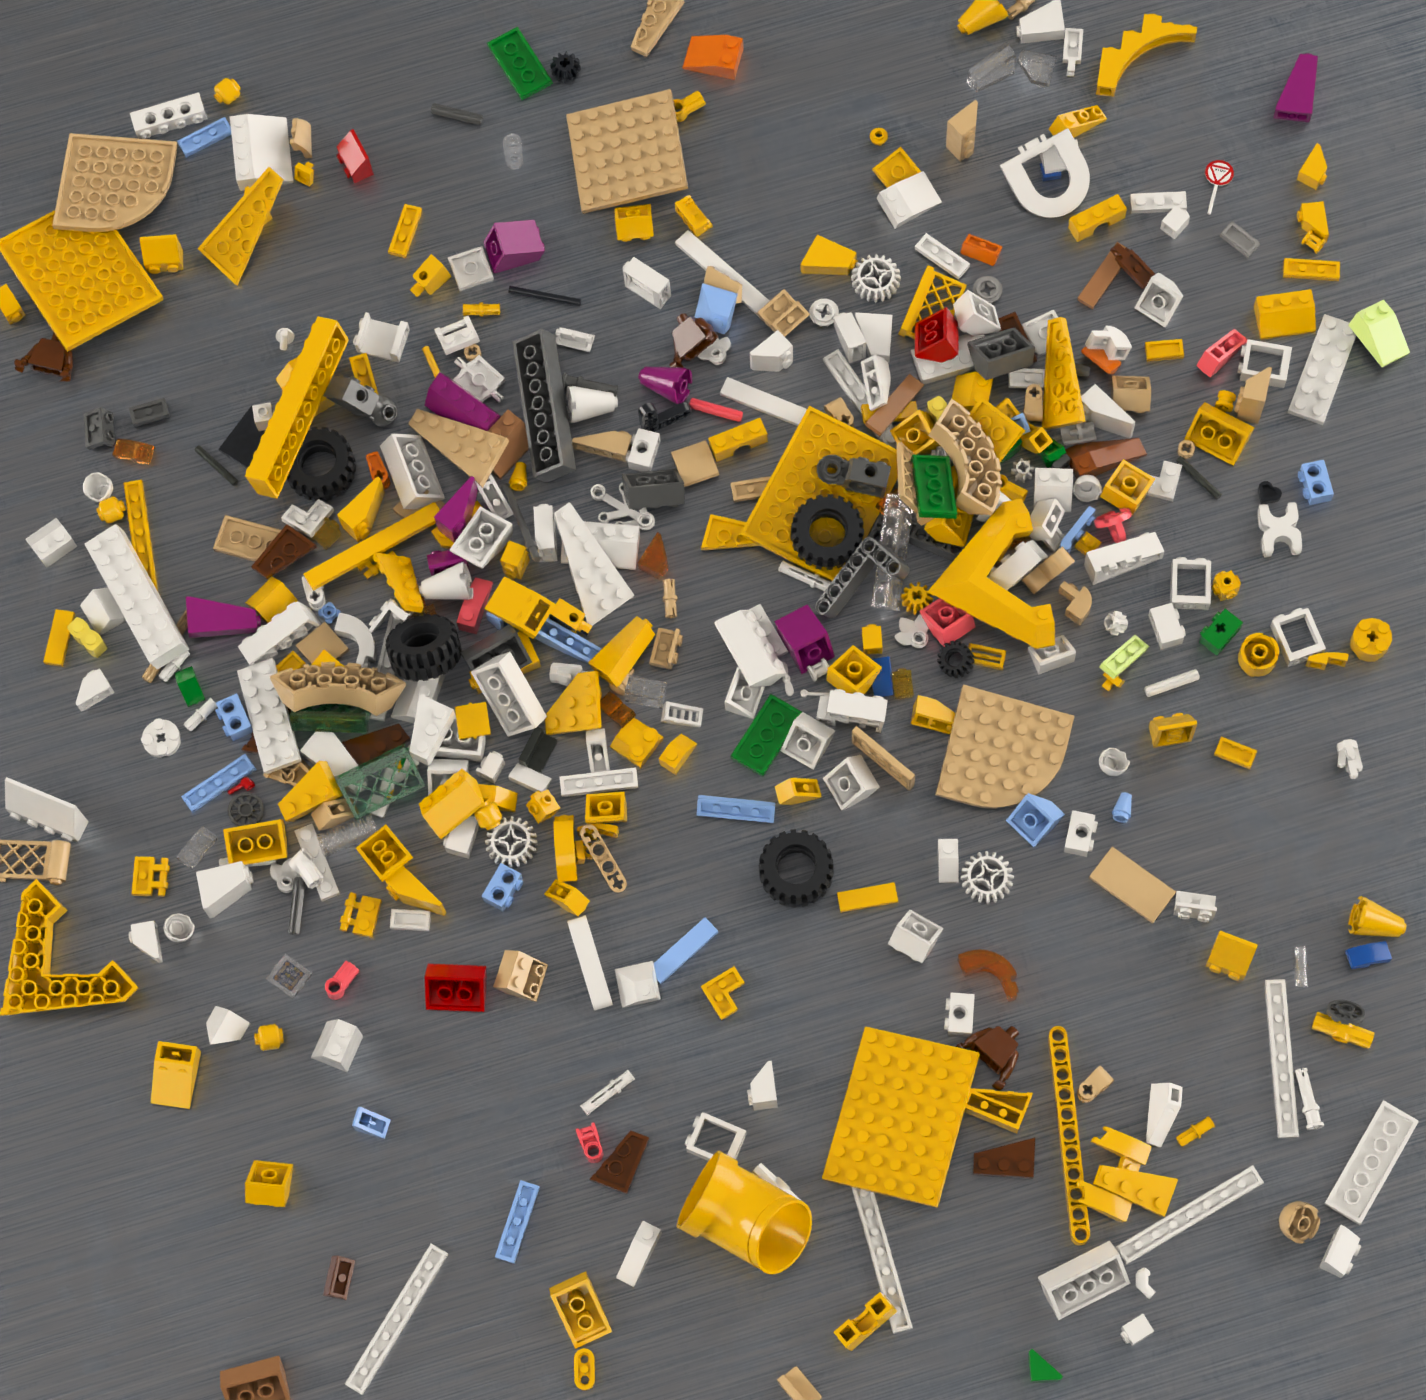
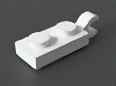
[1062,28,1083,77]

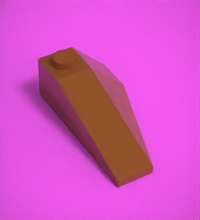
[1064,438,1147,480]

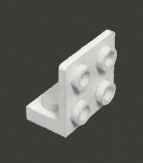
[368,598,414,633]
[1173,891,1217,922]

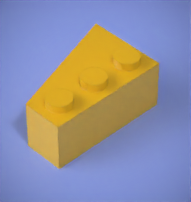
[278,761,343,822]

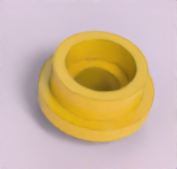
[870,128,888,146]

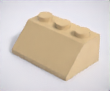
[946,100,978,161]
[1234,367,1272,424]

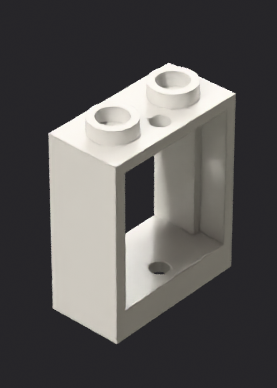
[623,257,671,309]
[1237,339,1292,388]
[533,504,558,562]
[1170,557,1211,610]
[1270,608,1326,667]
[685,1112,747,1161]

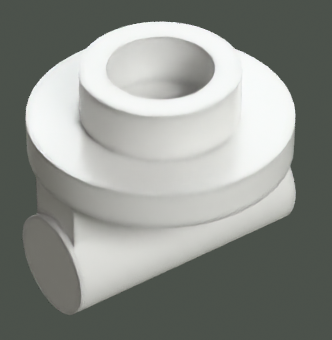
[276,328,294,350]

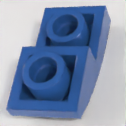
[872,656,894,697]
[1345,941,1392,969]

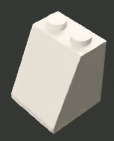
[196,861,254,918]
[311,1019,363,1072]

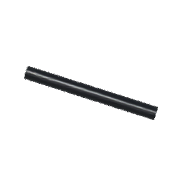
[508,286,581,306]

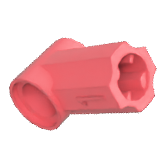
[325,961,360,1000]

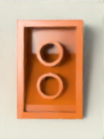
[682,35,744,80]

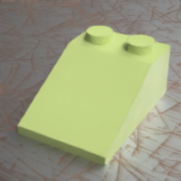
[1348,300,1410,367]

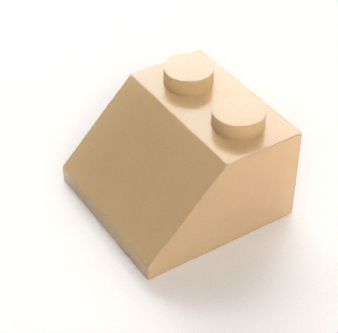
[1111,375,1151,413]

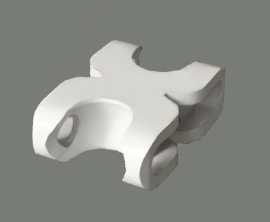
[1258,502,1302,557]

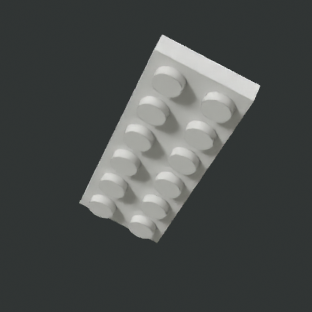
[1287,314,1356,425]
[237,658,302,774]
[1324,1100,1419,1225]

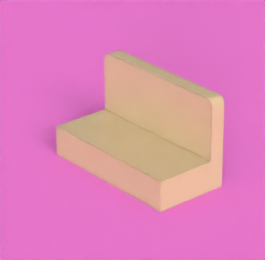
[777,1366,822,1400]

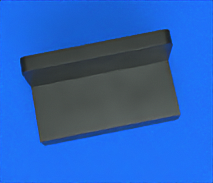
[518,727,557,773]

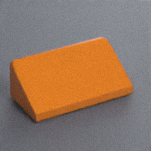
[960,234,1002,266]
[1081,347,1121,374]

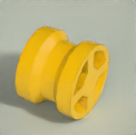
[1215,390,1236,412]

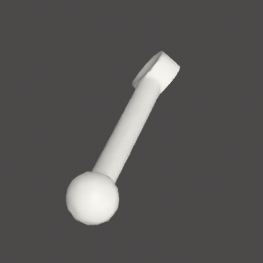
[800,689,830,698]

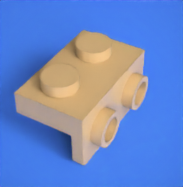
[649,628,683,670]

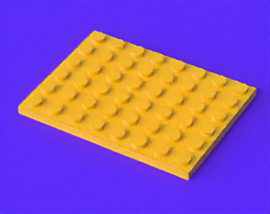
[0,210,164,352]
[740,406,898,582]
[822,1026,980,1208]

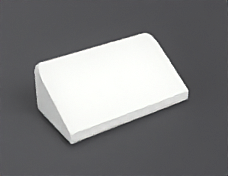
[508,763,552,792]

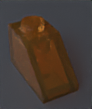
[638,532,669,580]

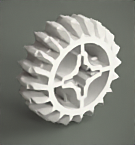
[851,254,901,303]
[485,816,538,868]
[961,851,1014,904]

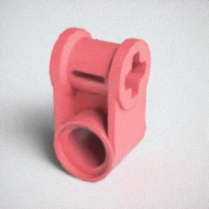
[575,1122,604,1163]

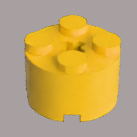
[1350,618,1392,662]
[1238,633,1279,677]

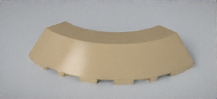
[928,398,1002,515]
[270,662,406,716]

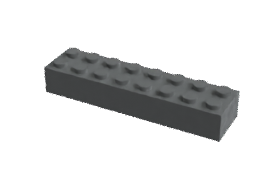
[512,329,576,483]

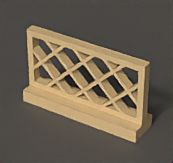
[897,442,934,526]

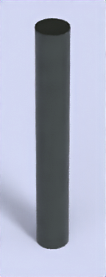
[195,445,238,486]
[1176,456,1222,500]

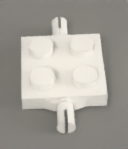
[453,355,506,403]

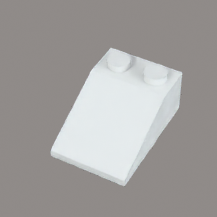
[877,171,942,229]
[1081,384,1135,439]
[450,506,513,569]

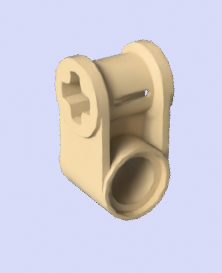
[1023,384,1043,422]
[824,397,854,428]
[1077,1065,1114,1103]

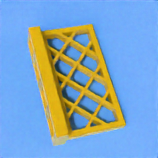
[898,265,967,339]

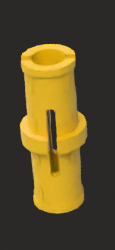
[463,302,500,317]

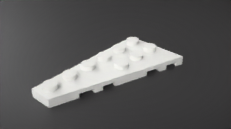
[553,502,635,626]

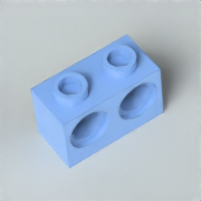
[1298,460,1334,505]
[215,693,253,741]
[482,863,523,912]

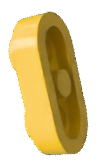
[574,1348,595,1391]

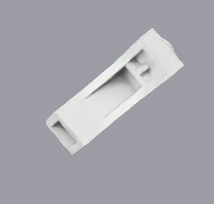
[334,613,377,668]

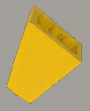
[800,235,858,275]

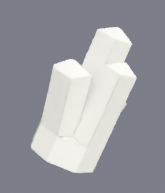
[549,663,588,686]
[1336,739,1363,779]

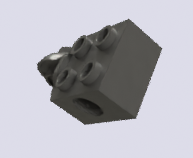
[323,375,397,427]
[817,455,891,498]

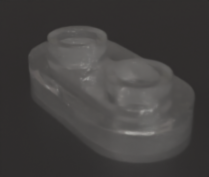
[503,134,524,169]

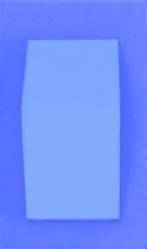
[352,1107,391,1139]

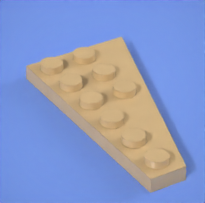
[408,409,509,488]

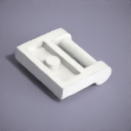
[434,315,480,355]

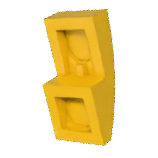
[1305,652,1349,670]
[577,823,619,841]

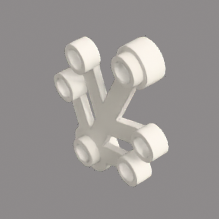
[591,483,655,531]

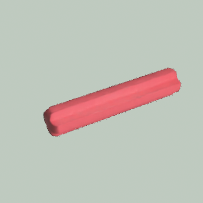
[689,398,743,422]

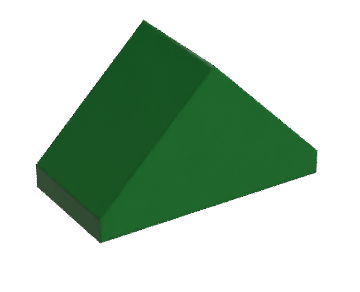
[174,666,206,707]
[1028,1349,1063,1383]

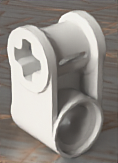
[302,576,326,611]

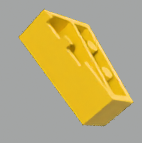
[964,1088,1033,1134]

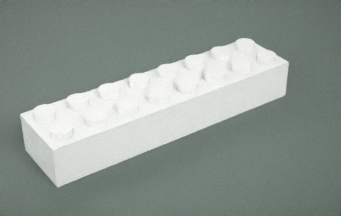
[84,524,190,670]

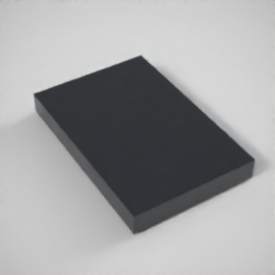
[219,406,266,468]

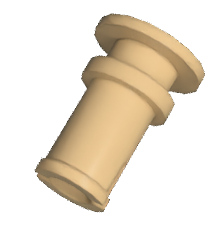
[609,668,635,696]

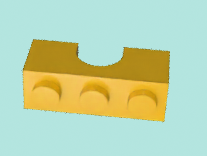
[1068,194,1127,242]
[708,418,768,462]
[834,1292,898,1351]

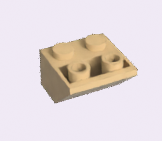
[493,950,548,1002]

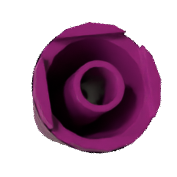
[638,366,692,404]

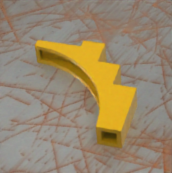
[1096,14,1197,97]

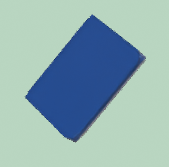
[1039,163,1062,182]

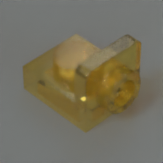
[312,517,342,550]
[892,668,914,700]

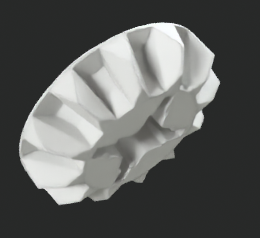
[809,299,839,327]

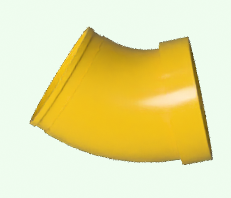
[677,1150,812,1274]

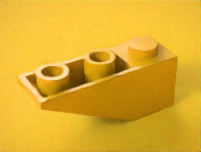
[1049,105,1107,138]

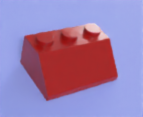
[915,307,958,363]
[425,964,487,1012]

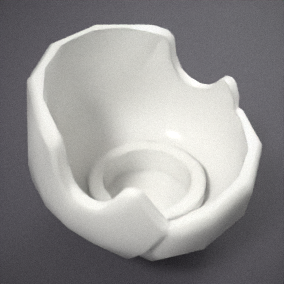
[83,472,114,502]
[1073,475,1102,502]
[1099,747,1130,776]
[163,913,195,943]

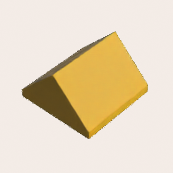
[245,577,299,624]

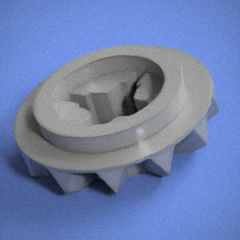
[973,276,1002,304]

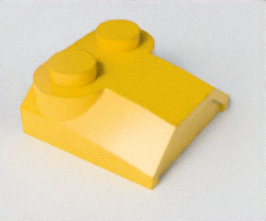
[610,717,664,769]

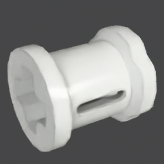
[807,658,829,682]

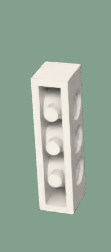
[130,92,207,139]

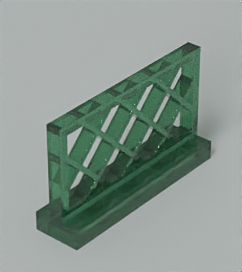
[290,704,372,733]
[335,743,425,820]

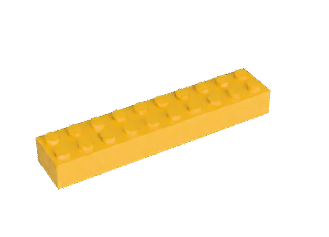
[245,316,349,499]

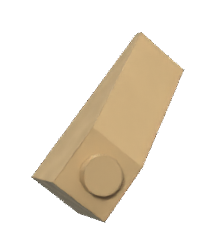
[572,431,632,462]

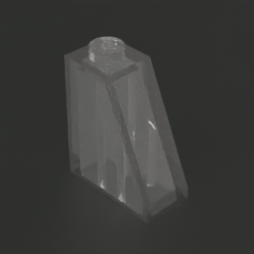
[967,42,1016,93]

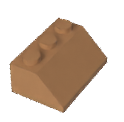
[488,410,529,480]
[220,1356,291,1400]

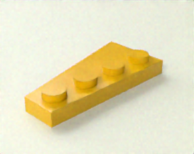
[373,553,424,613]
[1093,1165,1178,1217]

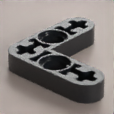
[638,402,693,432]

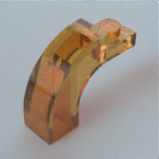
[957,949,1019,1002]

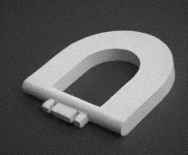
[1000,128,1090,218]

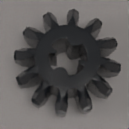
[550,51,581,83]

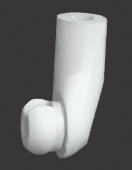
[1136,1267,1156,1299]

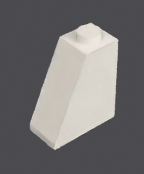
[1016,0,1065,44]
[834,312,866,363]
[855,313,893,363]

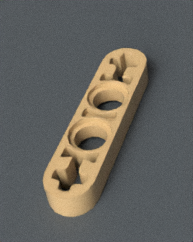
[580,824,627,893]

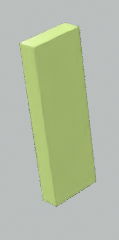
[1099,635,1149,679]

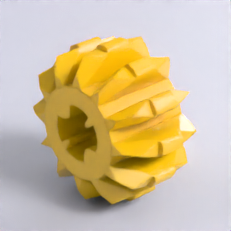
[901,582,933,615]

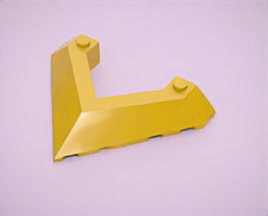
[927,499,1055,649]
[0,879,139,1016]

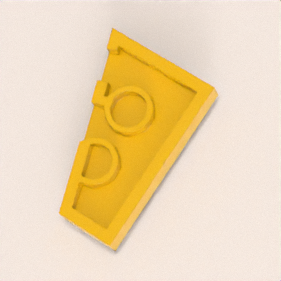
[701,514,759,551]

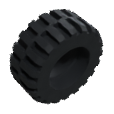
[287,427,356,501]
[791,494,864,570]
[385,614,462,682]
[759,829,833,908]

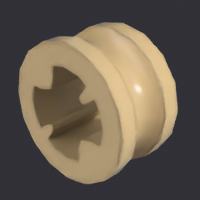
[464,344,481,362]
[1177,440,1195,459]

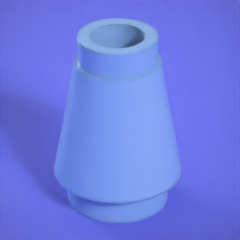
[1112,792,1132,823]

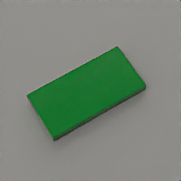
[487,27,553,100]
[911,455,958,519]
[730,694,802,777]

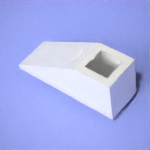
[1146,1083,1183,1147]

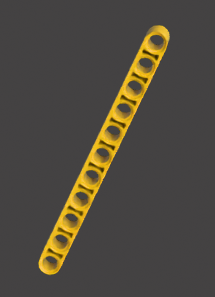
[1048,1026,1090,1246]

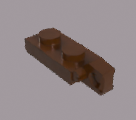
[1110,243,1155,289]

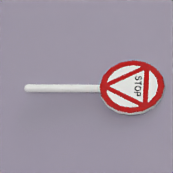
[1205,160,1234,215]

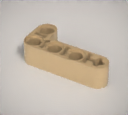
[1022,546,1075,594]

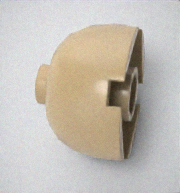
[1279,1201,1320,1244]

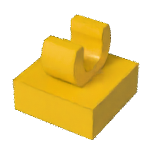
[294,162,314,187]
[1074,531,1102,556]
[1102,672,1125,691]
[575,840,593,865]

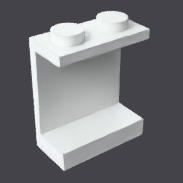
[353,312,410,363]

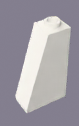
[300,722,368,795]

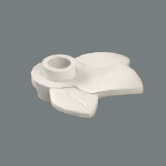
[697,337,731,365]
[894,614,929,648]
[270,858,301,893]

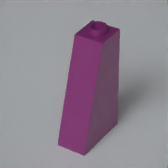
[1273,53,1318,123]
[186,596,261,638]

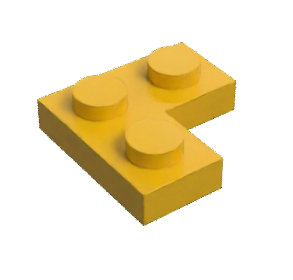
[701,966,745,1021]

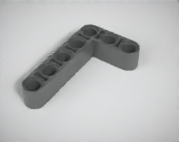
[869,511,965,562]
[815,537,910,619]

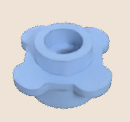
[318,602,341,624]

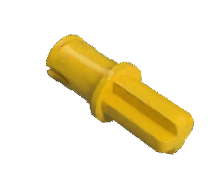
[1176,1116,1215,1147]

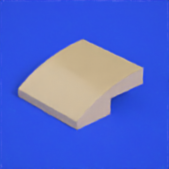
[756,289,810,337]
[671,440,719,487]

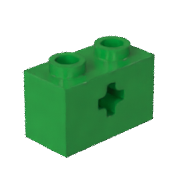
[1199,609,1243,656]

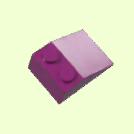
[434,476,478,543]

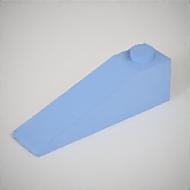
[535,618,602,664]

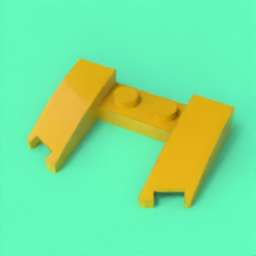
[1077,1126,1152,1222]

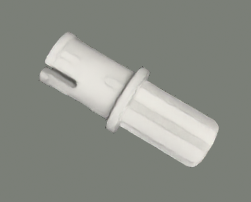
[159,651,190,682]
[184,698,217,731]

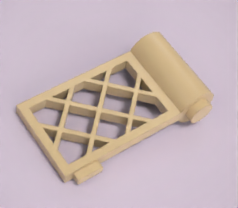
[0,840,71,885]

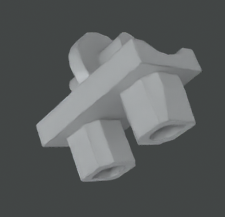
[1060,422,1097,447]

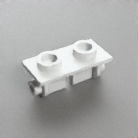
[555,327,595,352]

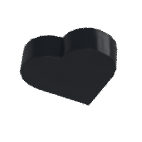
[1258,481,1282,504]

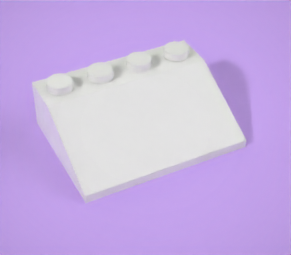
[230,114,294,191]
[5,777,89,842]

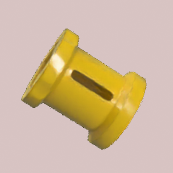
[1301,230,1326,254]

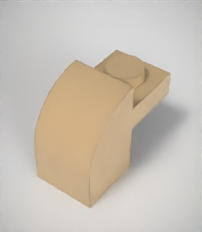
[1058,581,1092,626]

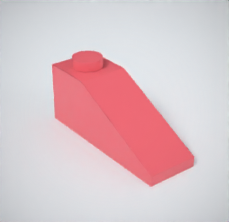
[1196,329,1247,377]
[456,577,493,634]

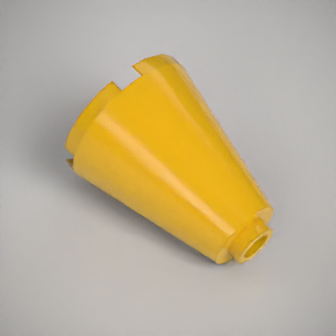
[957,0,1008,35]
[1348,896,1407,938]

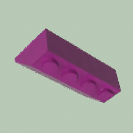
[424,372,501,431]

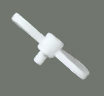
[782,662,794,696]

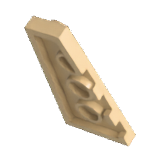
[631,0,685,57]

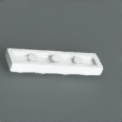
[560,767,639,797]
[294,824,340,901]

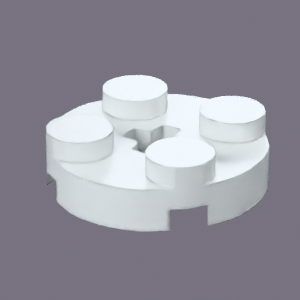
[141,719,181,758]

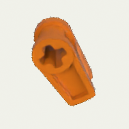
[366,451,391,490]

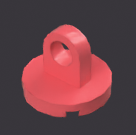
[1094,508,1132,543]

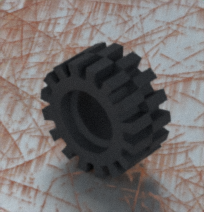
[937,641,975,678]

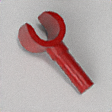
[227,777,255,795]

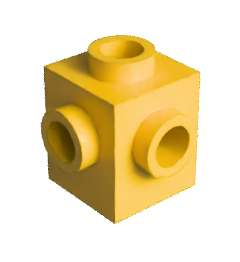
[1211,570,1241,602]
[526,789,560,824]

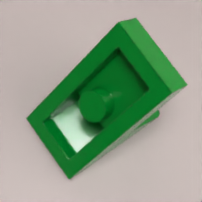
[1038,437,1066,468]

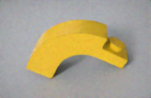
[996,398,1053,453]
[554,815,577,882]

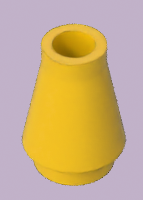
[509,462,527,491]

